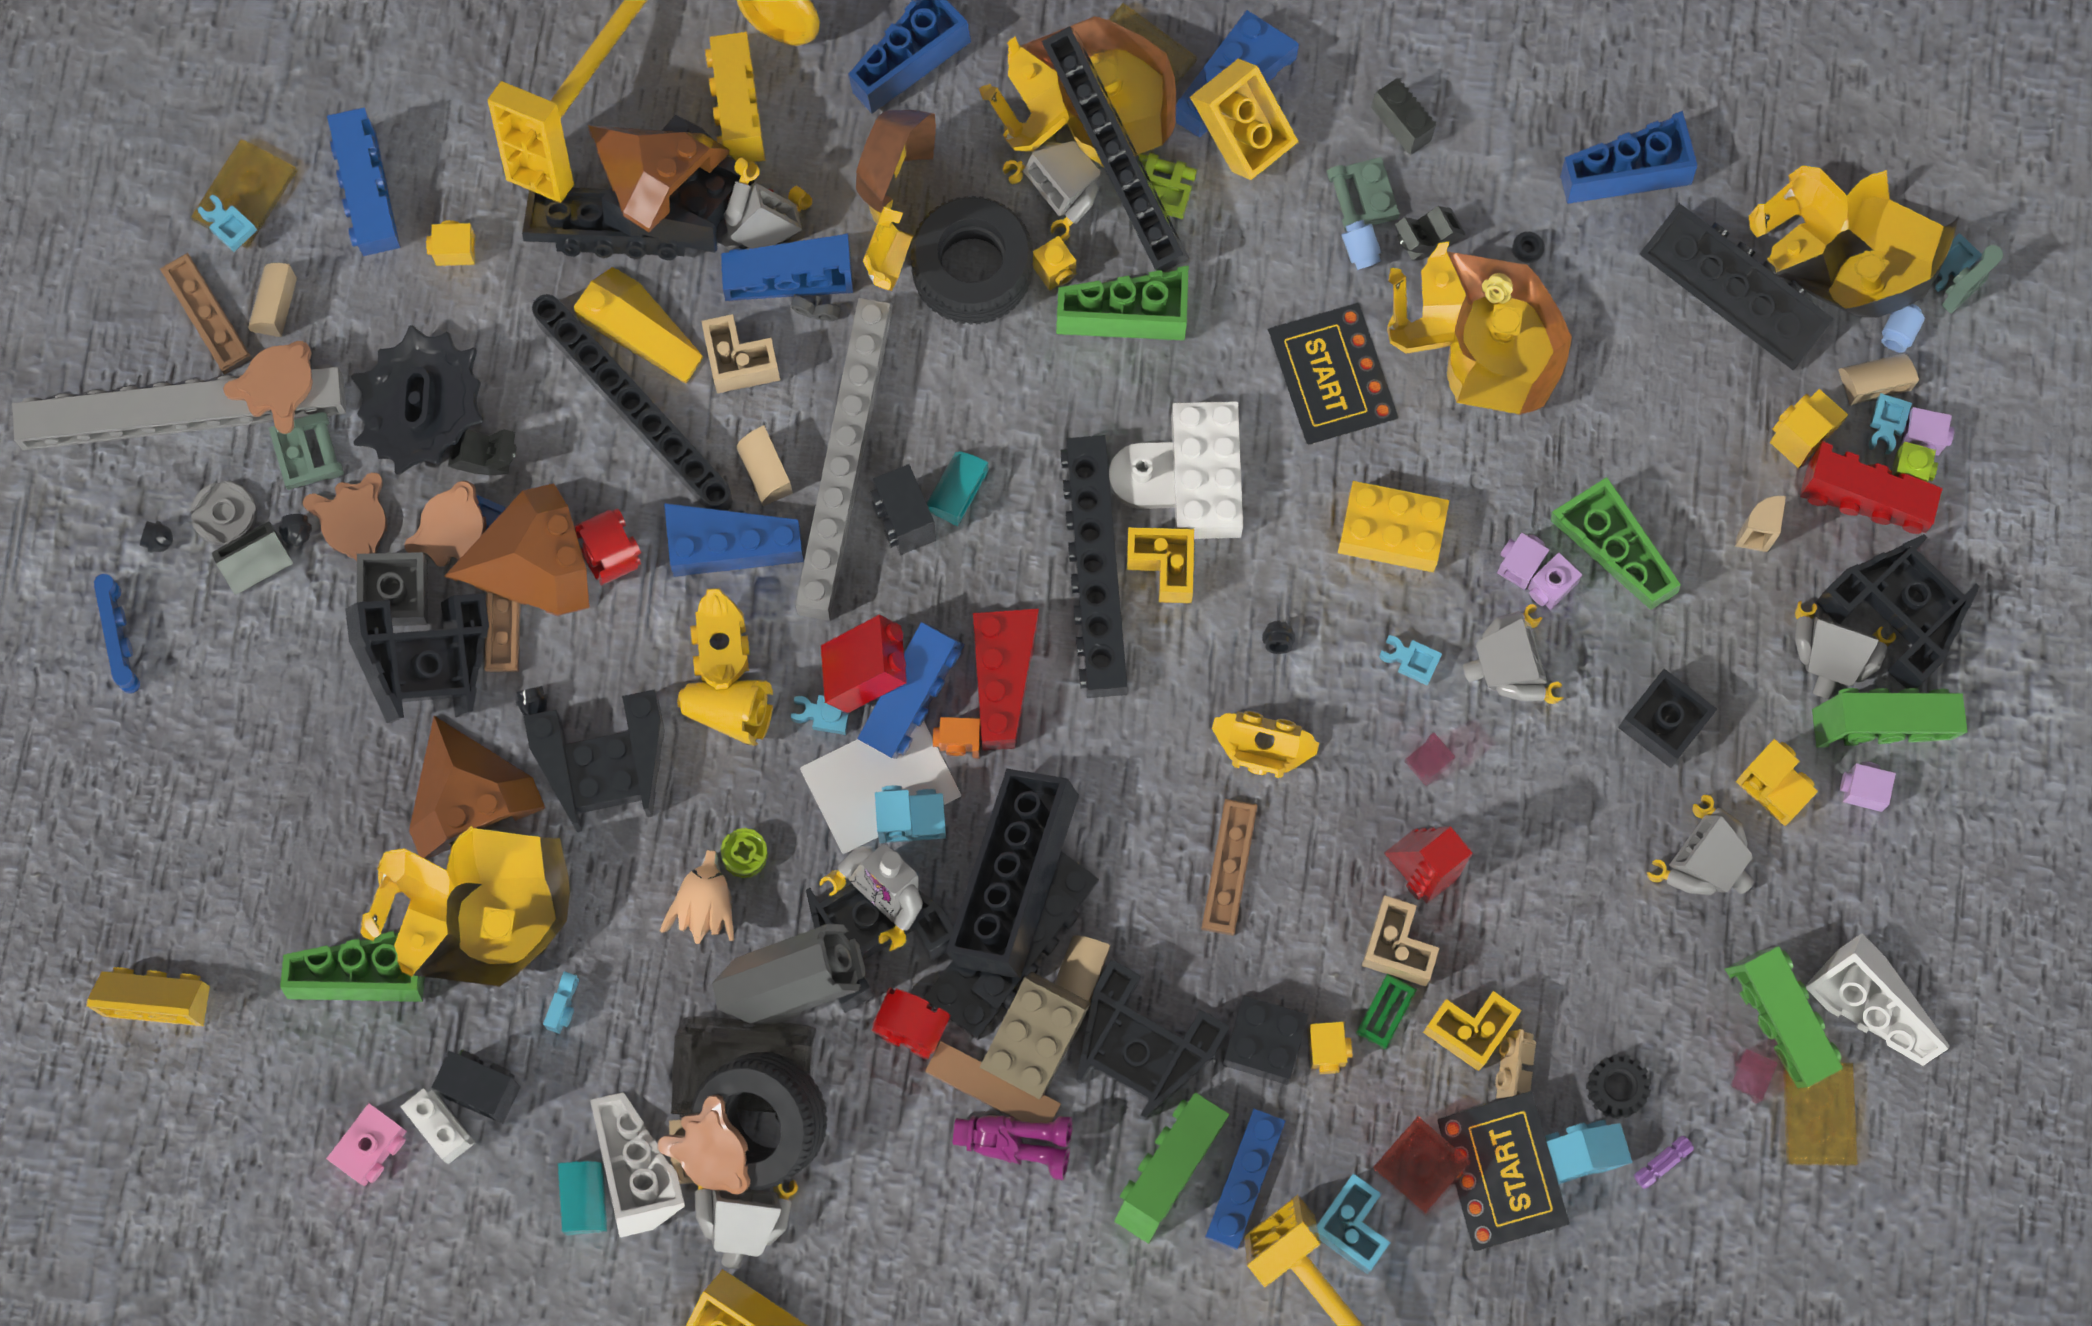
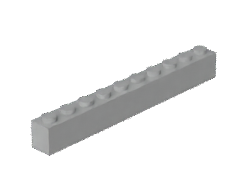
[795,298,892,621]
[12,364,346,450]

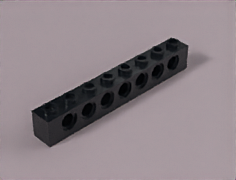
[1042,26,1190,273]
[1060,435,1127,698]

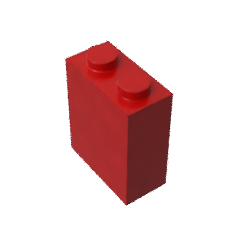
[821,614,907,713]

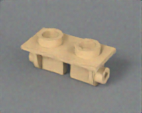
[1495,1029,1536,1099]

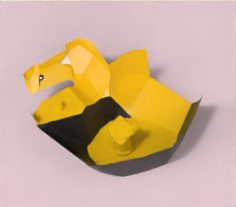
[1749,165,1959,318]
[360,826,570,987]

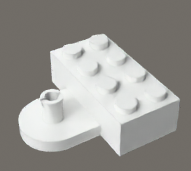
[1109,402,1243,539]

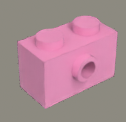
[326,1103,407,1187]

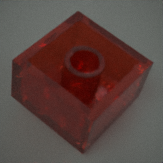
[1373,1116,1471,1217]

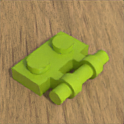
[1138,153,1198,219]

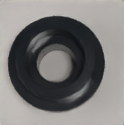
[1512,232,1545,263]

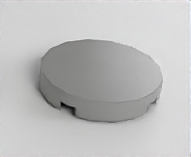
[190,481,257,546]

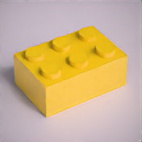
[1190,59,1299,180]
[1338,481,1449,573]

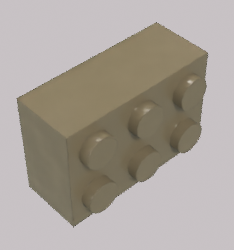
[980,971,1091,1099]

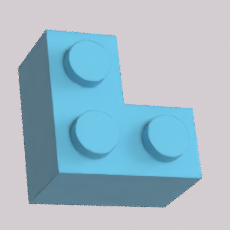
[875,785,946,843]
[1545,1120,1633,1184]
[1317,1174,1390,1274]

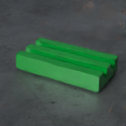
[1356,974,1417,1050]

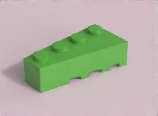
[1056,265,1189,341]
[1551,477,1681,610]
[1812,688,1968,748]
[280,931,425,1002]
[1724,946,1843,1088]
[1114,1092,1230,1244]

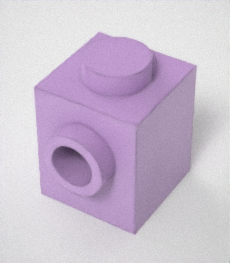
[1901,407,1955,456]
[1497,532,1549,590]
[1527,553,1582,610]
[1840,762,1896,812]

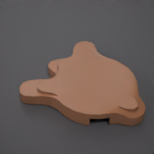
[223,341,313,434]
[303,472,388,562]
[404,481,487,567]
[658,1094,750,1194]

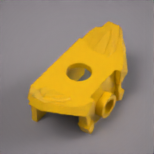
[690,587,750,690]
[1212,711,1319,778]

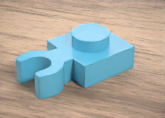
[198,195,257,252]
[1935,233,1982,292]
[1869,393,1912,455]
[1379,635,1442,686]
[791,695,850,735]
[543,971,579,1034]

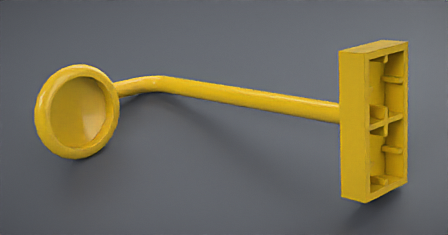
[487,0,820,203]
[1244,1194,1364,1326]

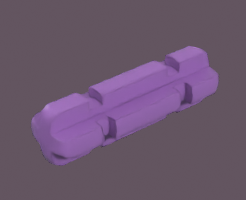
[1634,1136,1694,1189]

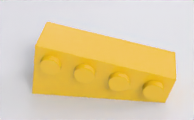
[705,32,766,163]

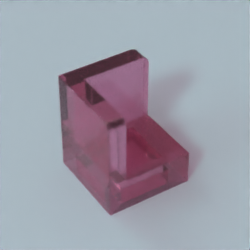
[1404,733,1455,786]
[1731,1049,1778,1104]

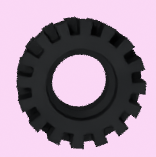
[1586,1054,1651,1119]

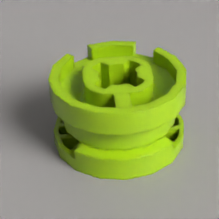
[720,828,768,878]

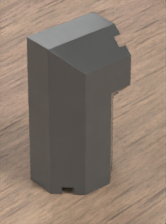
[712,924,865,1024]

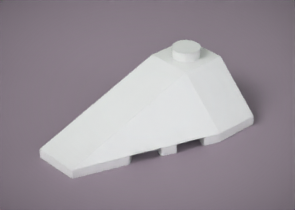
[1805,933,1949,1065]
[590,1092,684,1237]

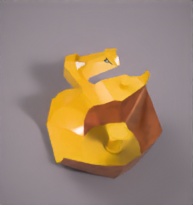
[977,16,1176,168]
[856,110,936,292]
[1387,242,1572,414]

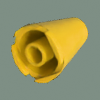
[677,680,773,746]

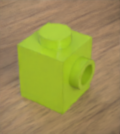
[1891,441,1938,482]

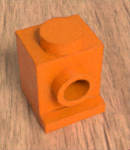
[933,717,981,759]

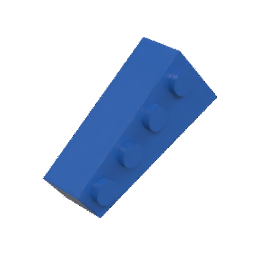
[848,0,971,114]
[1176,10,1299,138]
[327,107,401,256]
[1560,111,1698,204]
[721,234,853,301]
[664,503,804,577]
[857,622,965,759]

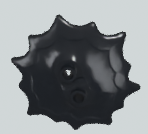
[351,325,483,475]

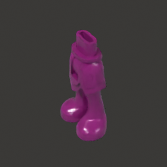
[953,1115,1072,1181]

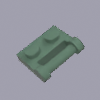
[1327,157,1400,231]
[1942,245,2003,314]
[269,412,344,490]

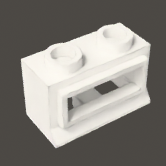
[400,1088,475,1164]

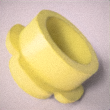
[1482,273,1513,304]

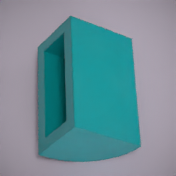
[927,452,988,527]
[558,1161,607,1236]

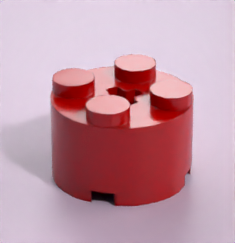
[574,508,641,586]
[871,987,951,1059]

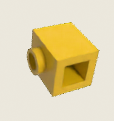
[426,220,475,266]
[1033,236,1077,291]
[1307,1022,1352,1074]

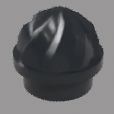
[279,514,312,547]
[140,521,173,553]
[1262,620,1295,654]
[515,686,549,716]

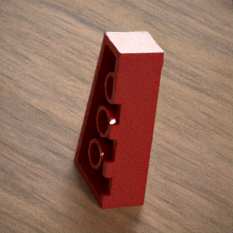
[1800,441,1943,534]
[973,609,1039,751]
[1384,826,1473,904]

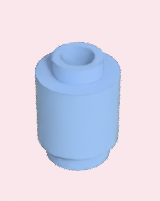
[1341,220,1381,270]
[1881,304,1925,352]

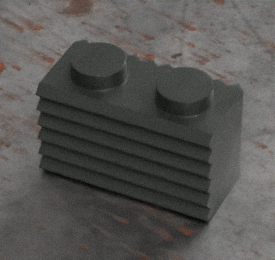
[1371,78,1436,155]

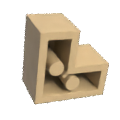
[701,314,780,394]
[1361,895,1440,986]

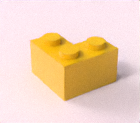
[1770,389,1848,468]
[1127,527,1194,603]
[1735,738,1818,826]
[1423,991,1522,1071]

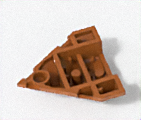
[588,125,729,232]
[444,483,590,616]
[409,716,546,860]

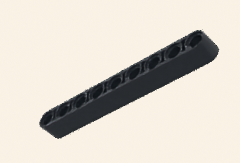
[532,294,733,511]

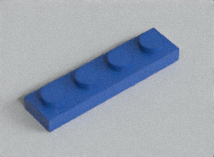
[1205,1109,1286,1250]

